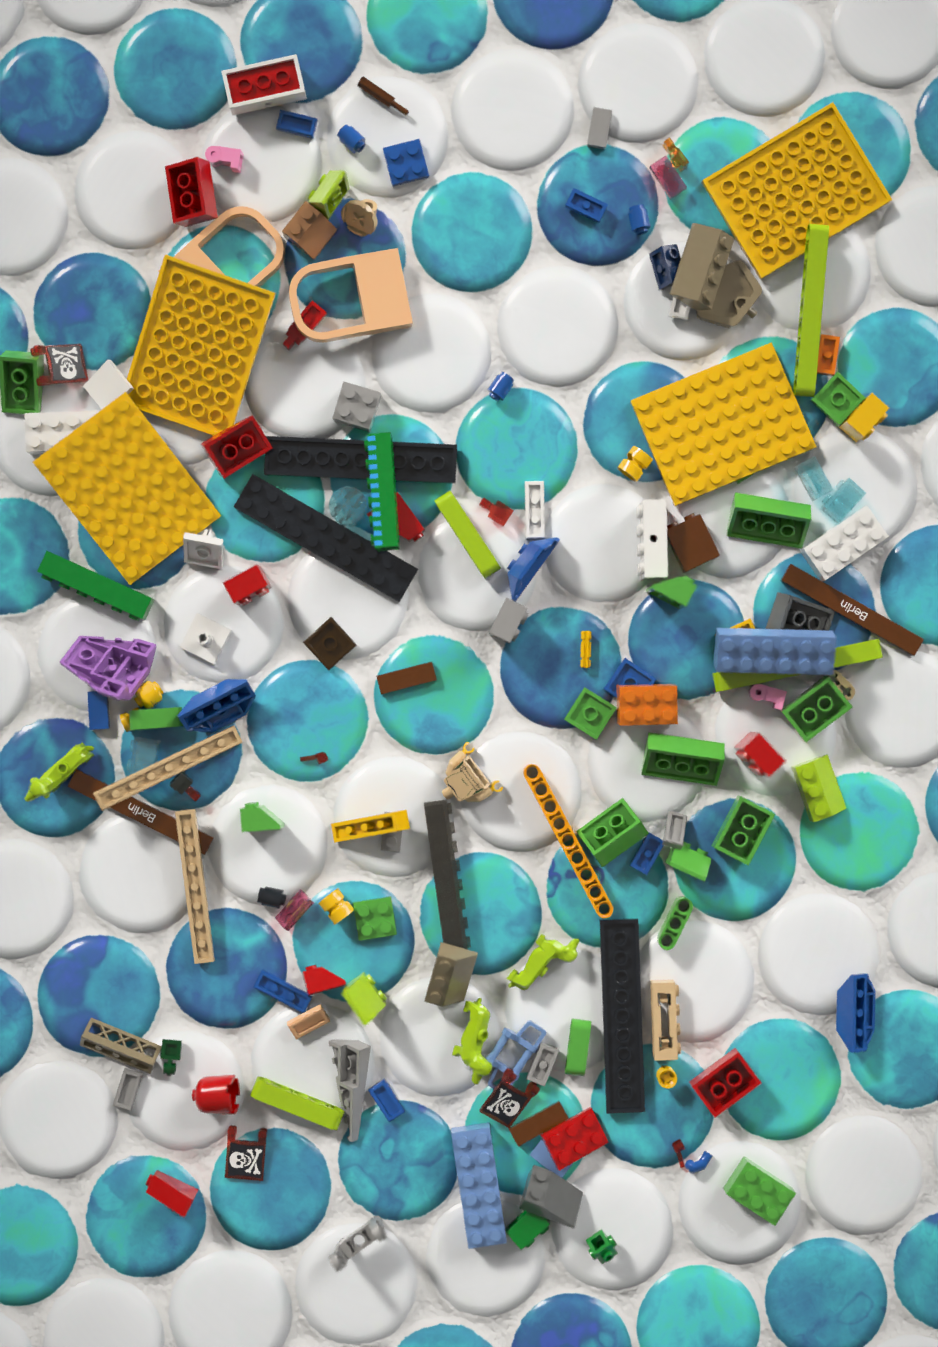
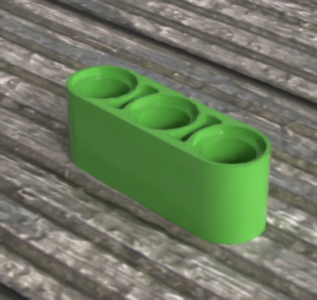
[129,707,183,730]
[657,896,693,950]
[565,1018,591,1076]

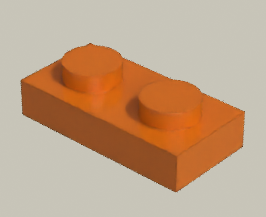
[817,334,840,376]

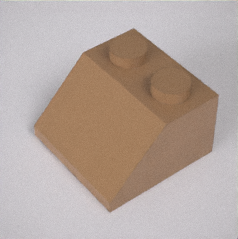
[282,201,337,260]

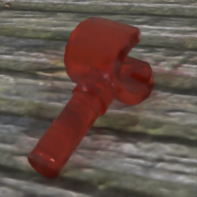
[300,752,328,764]
[672,1139,685,1168]

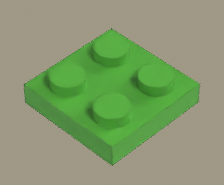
[810,372,865,426]
[564,687,617,740]
[353,896,397,941]

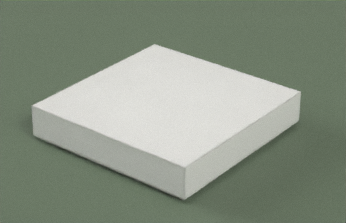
[83,360,134,409]

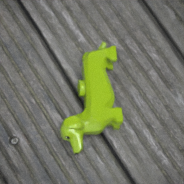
[25,742,95,802]
[507,934,580,990]
[452,998,492,1085]

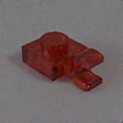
[479,497,514,527]

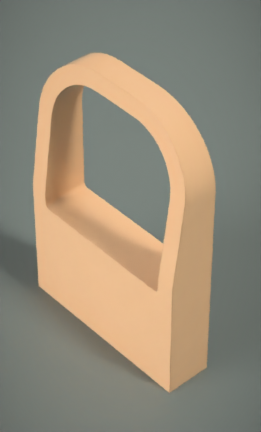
[158,206,285,287]
[289,248,413,342]

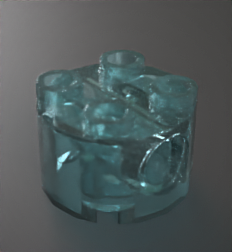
[329,486,368,527]

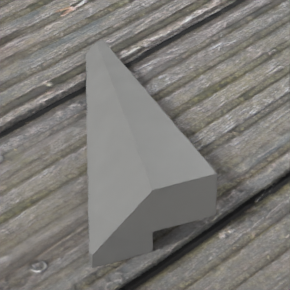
[329,1039,371,1142]

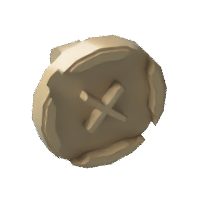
[341,199,378,236]

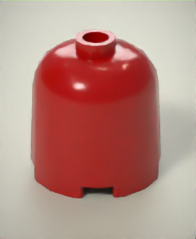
[192,1075,240,1114]

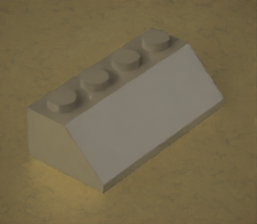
[670,223,735,311]

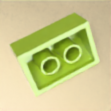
[791,754,847,822]

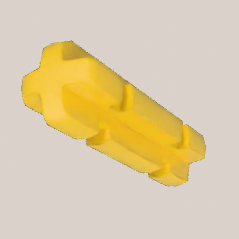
[580,631,592,668]

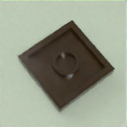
[303,617,357,671]

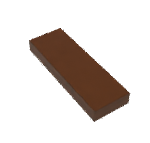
[376,662,437,694]
[509,1101,569,1147]

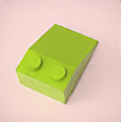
[308,170,350,220]
[342,972,387,1026]

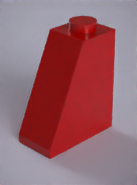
[367,492,425,542]
[145,1170,199,1217]

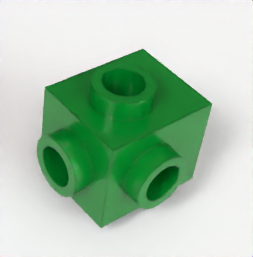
[586,1229,618,1264]

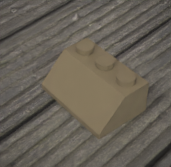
[424,942,478,1007]

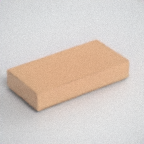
[287,1004,330,1040]

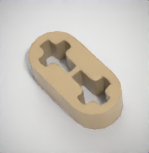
[823,670,855,700]

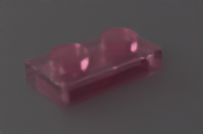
[649,156,687,199]
[275,889,314,931]

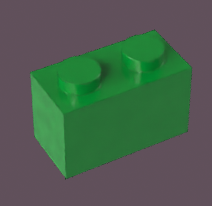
[505,1211,550,1250]

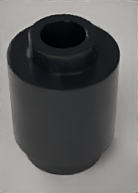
[257,886,287,909]

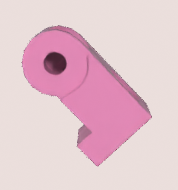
[205,146,244,173]
[748,684,787,710]

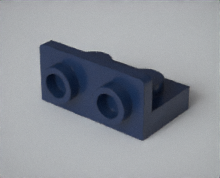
[649,244,681,290]

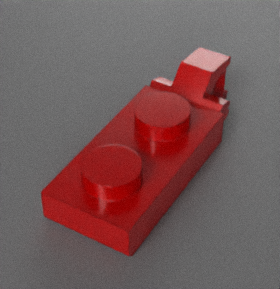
[283,300,327,350]

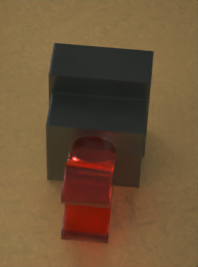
[170,771,201,802]

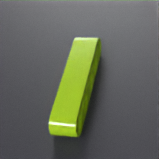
[434,490,501,579]
[250,1076,345,1130]

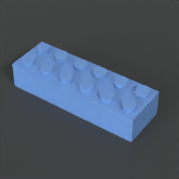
[714,628,836,675]
[451,1122,507,1249]

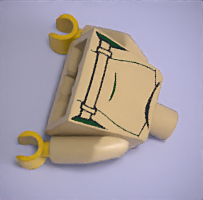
[442,742,503,802]

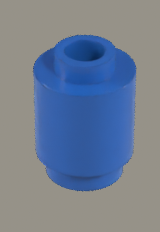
[337,124,366,153]
[628,204,651,235]
[487,372,514,401]

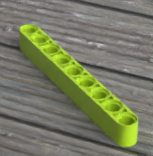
[793,224,829,397]
[712,639,883,692]

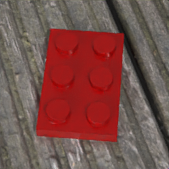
[540,1107,609,1171]

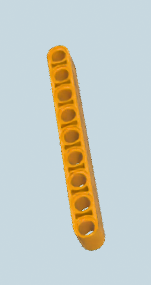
[523,764,613,918]

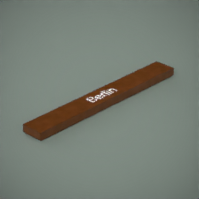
[780,564,924,656]
[68,769,214,855]

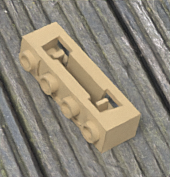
[650,980,681,1061]

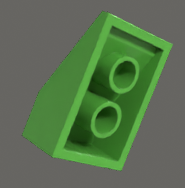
[0,350,44,414]

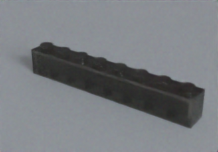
[424,799,471,950]

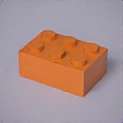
[616,684,678,726]

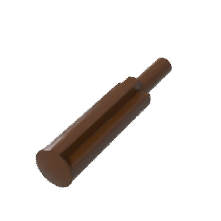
[357,76,409,116]

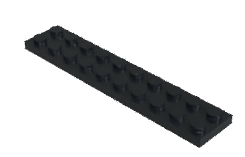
[264,436,457,484]
[234,474,419,602]
[599,918,645,1113]

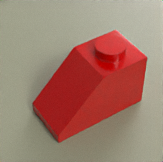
[302,965,346,996]

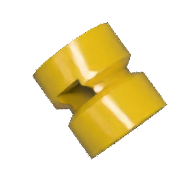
[617,446,653,482]
[318,888,354,925]

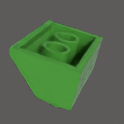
[646,576,697,609]
[576,798,649,867]

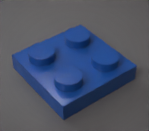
[383,138,429,187]

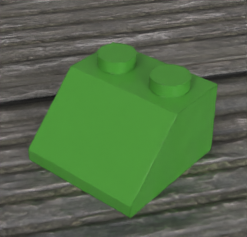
[240,802,284,832]
[665,841,712,881]

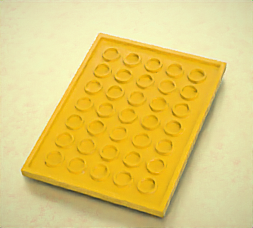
[701,102,892,280]
[127,254,276,436]
[630,342,816,507]
[33,392,222,585]

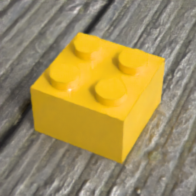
[839,393,889,442]

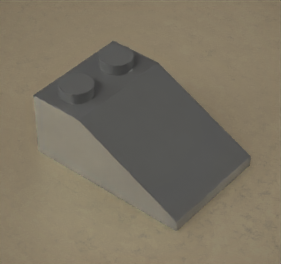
[766,592,835,631]
[519,1165,583,1229]

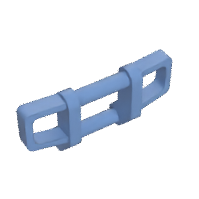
[485,1020,546,1090]

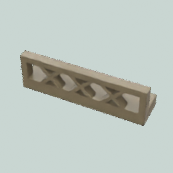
[80,1018,162,1074]

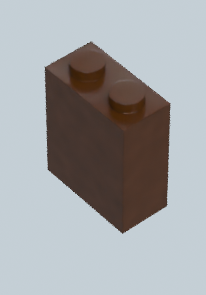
[667,513,720,573]

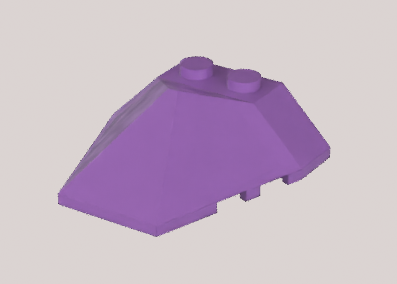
[60,636,157,700]

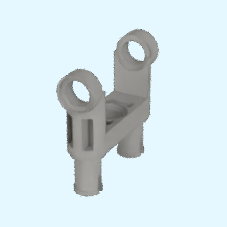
[329,1216,387,1271]

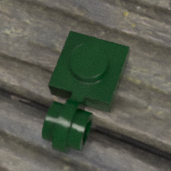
[160,1038,182,1077]

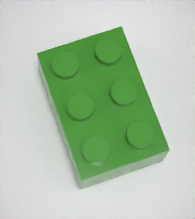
[781,675,853,742]
[711,795,775,866]
[723,1156,796,1226]

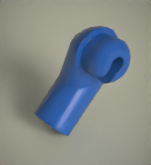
[685,1151,713,1173]

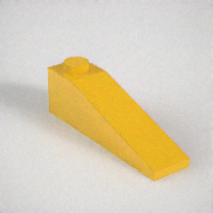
[331,810,410,843]

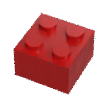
[223,564,272,606]

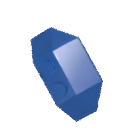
[507,537,560,602]
[178,679,256,733]
[836,973,876,1053]

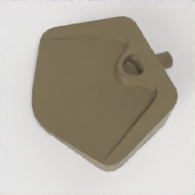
[696,260,762,328]

